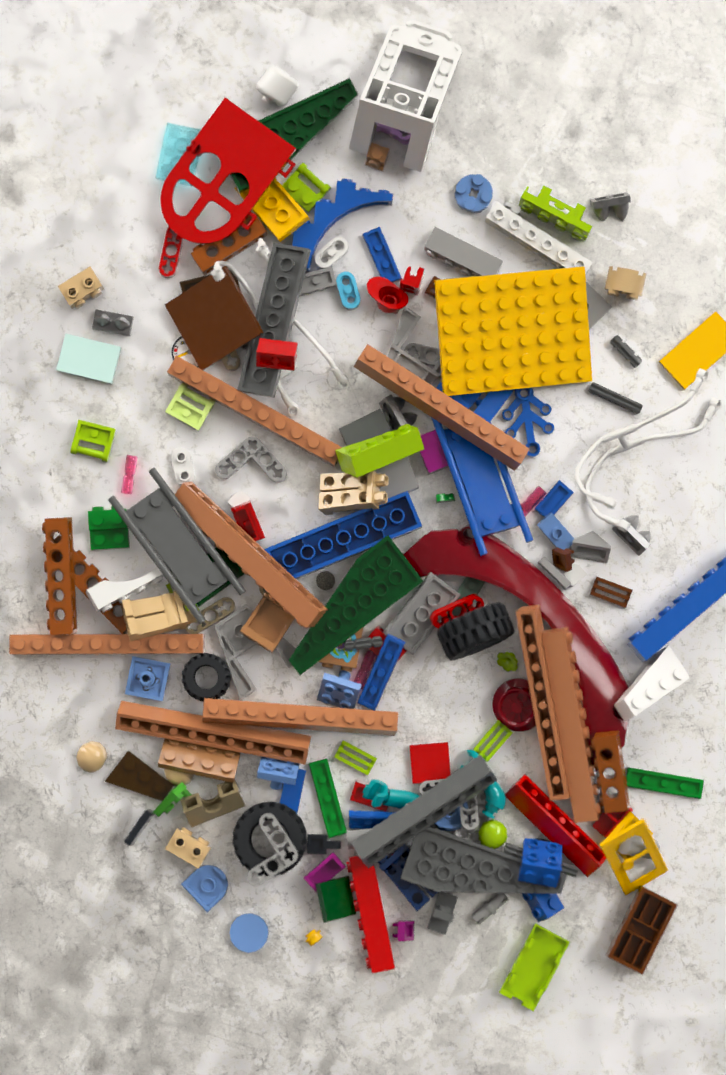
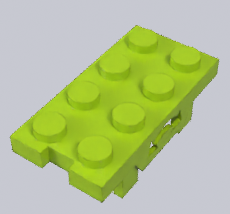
[519,186,592,241]
[499,923,570,1011]

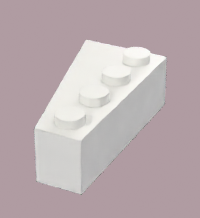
[614,645,690,721]

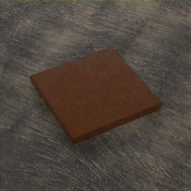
[165,266,264,370]

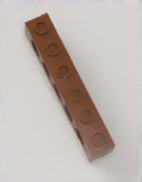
[42,517,78,635]
[43,535,127,634]

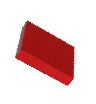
[410,742,451,784]

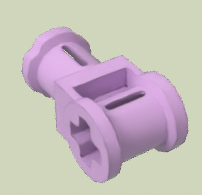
[376,123,411,145]

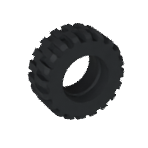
[437,602,515,660]
[232,802,307,877]

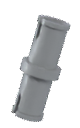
[471,893,509,925]

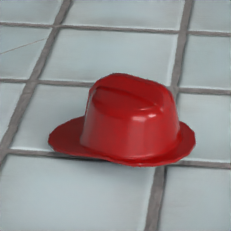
[367,276,408,314]

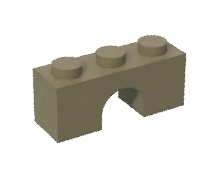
[180,780,245,828]

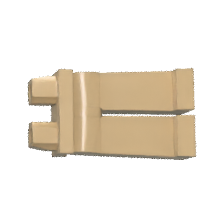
[318,471,389,515]
[121,591,196,641]

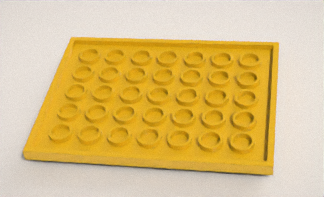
[434,266,592,396]

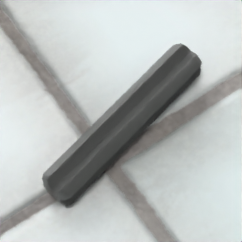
[588,382,643,414]

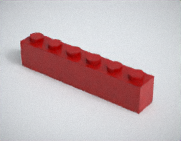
[505,774,607,877]
[346,855,395,974]

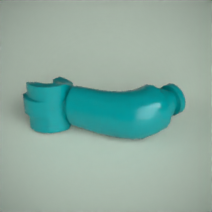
[460,750,506,819]
[362,779,420,809]

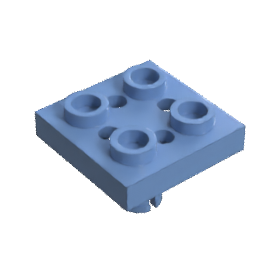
[125,656,171,701]
[317,670,362,709]
[257,757,300,790]

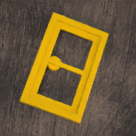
[600,819,668,896]

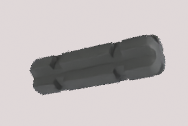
[610,335,642,368]
[344,636,382,651]

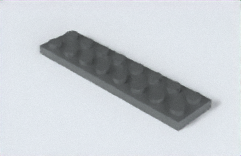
[237,243,311,398]

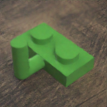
[153,782,192,817]

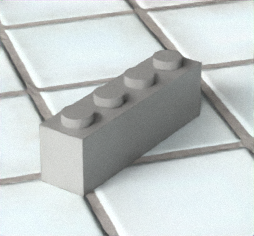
[424,227,503,276]

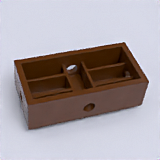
[605,885,678,975]

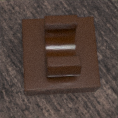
[552,547,575,572]

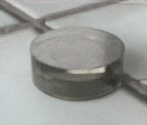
[316,571,335,591]

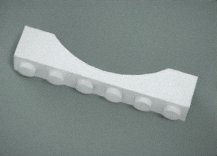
[86,567,164,613]

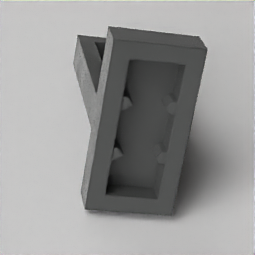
[427,892,458,935]

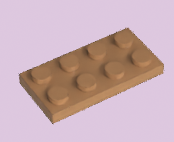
[158,738,241,783]

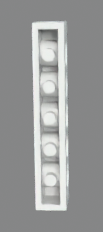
[485,202,593,275]

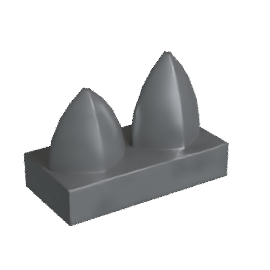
[590,192,631,221]
[92,310,134,336]
[379,394,417,430]
[612,515,651,556]

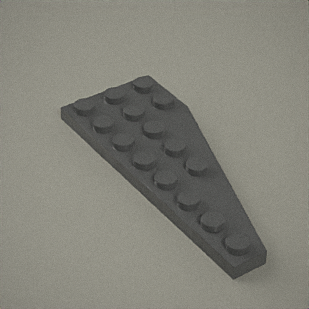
[400,827,567,894]

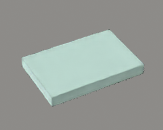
[56,334,121,384]

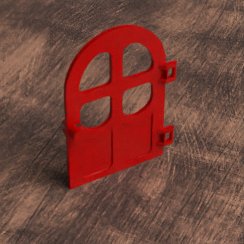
[160,97,296,244]

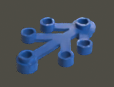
[502,387,554,457]

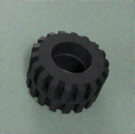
[182,653,231,702]

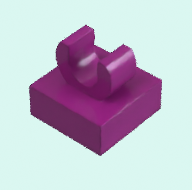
[392,920,415,941]

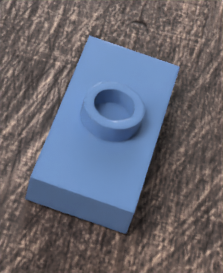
[537,512,574,549]

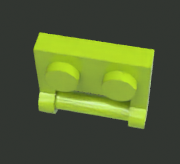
[282,162,331,214]
[70,420,116,463]

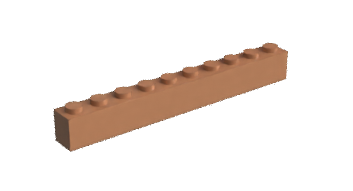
[353,344,530,471]
[167,356,342,467]
[175,482,327,629]
[516,605,570,801]
[542,627,603,823]
[9,634,205,655]
[202,698,398,736]
[115,701,311,765]

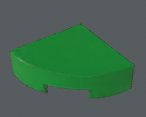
[436,493,455,504]

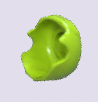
[478,819,508,849]

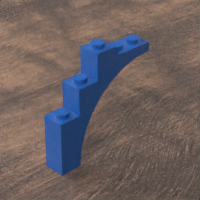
[292,179,393,272]

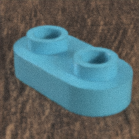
[336,272,360,310]

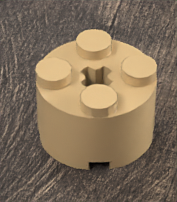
[605,266,647,300]

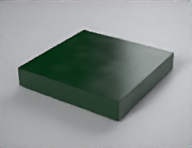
[316,876,356,923]

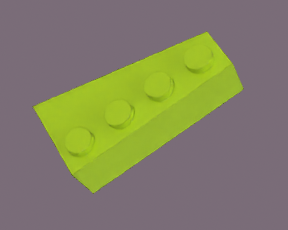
[335,424,424,478]

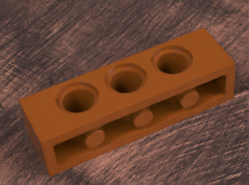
[191,212,268,276]
[591,730,630,813]

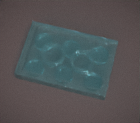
[155,123,201,186]

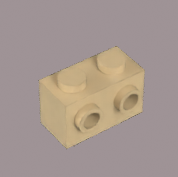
[58,267,104,309]
[165,827,212,869]

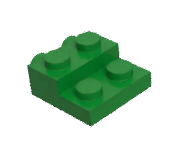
[88,505,130,550]

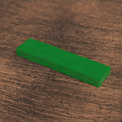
[308,758,347,838]
[626,767,704,799]

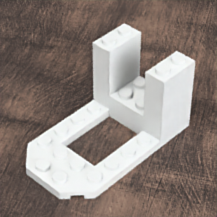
[349,21,462,172]

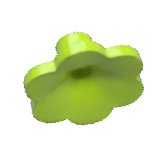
[497,652,518,672]

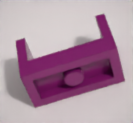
[419,430,449,475]
[304,851,346,893]

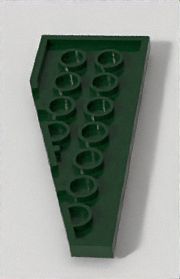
[230,78,358,193]
[289,535,423,675]

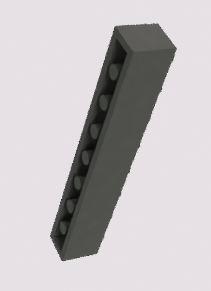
[351,755,497,868]

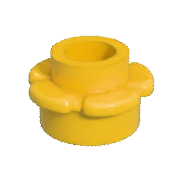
[305,929,323,946]

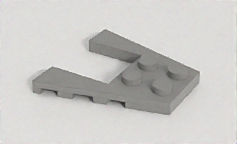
[387,306,441,384]
[214,604,296,700]

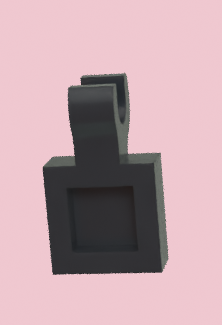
[307,834,341,855]

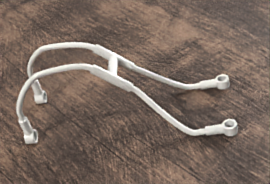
[212,238,349,416]
[575,369,722,532]

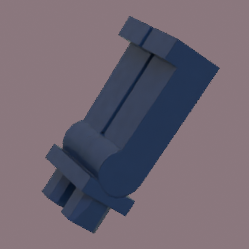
[378,843,438,911]

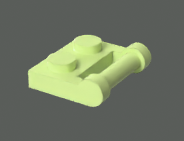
[165,383,216,431]

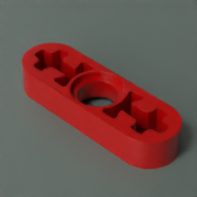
[159,226,183,278]
[430,594,484,628]

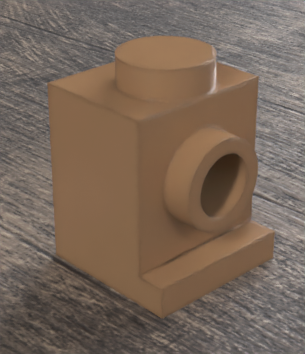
[365,142,390,172]

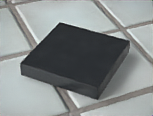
[124,809,155,846]

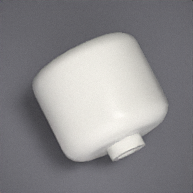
[257,65,299,106]

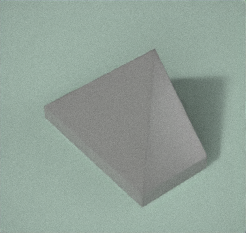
[571,531,611,563]

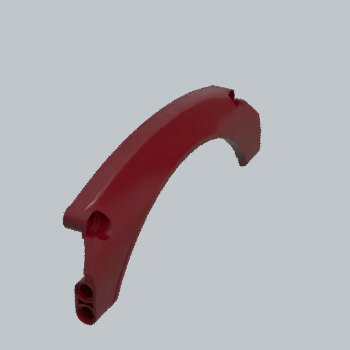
[403,524,629,772]

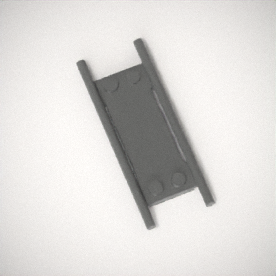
[108,467,246,624]

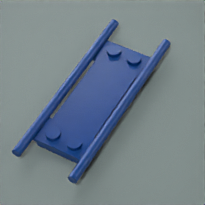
[431,399,533,556]

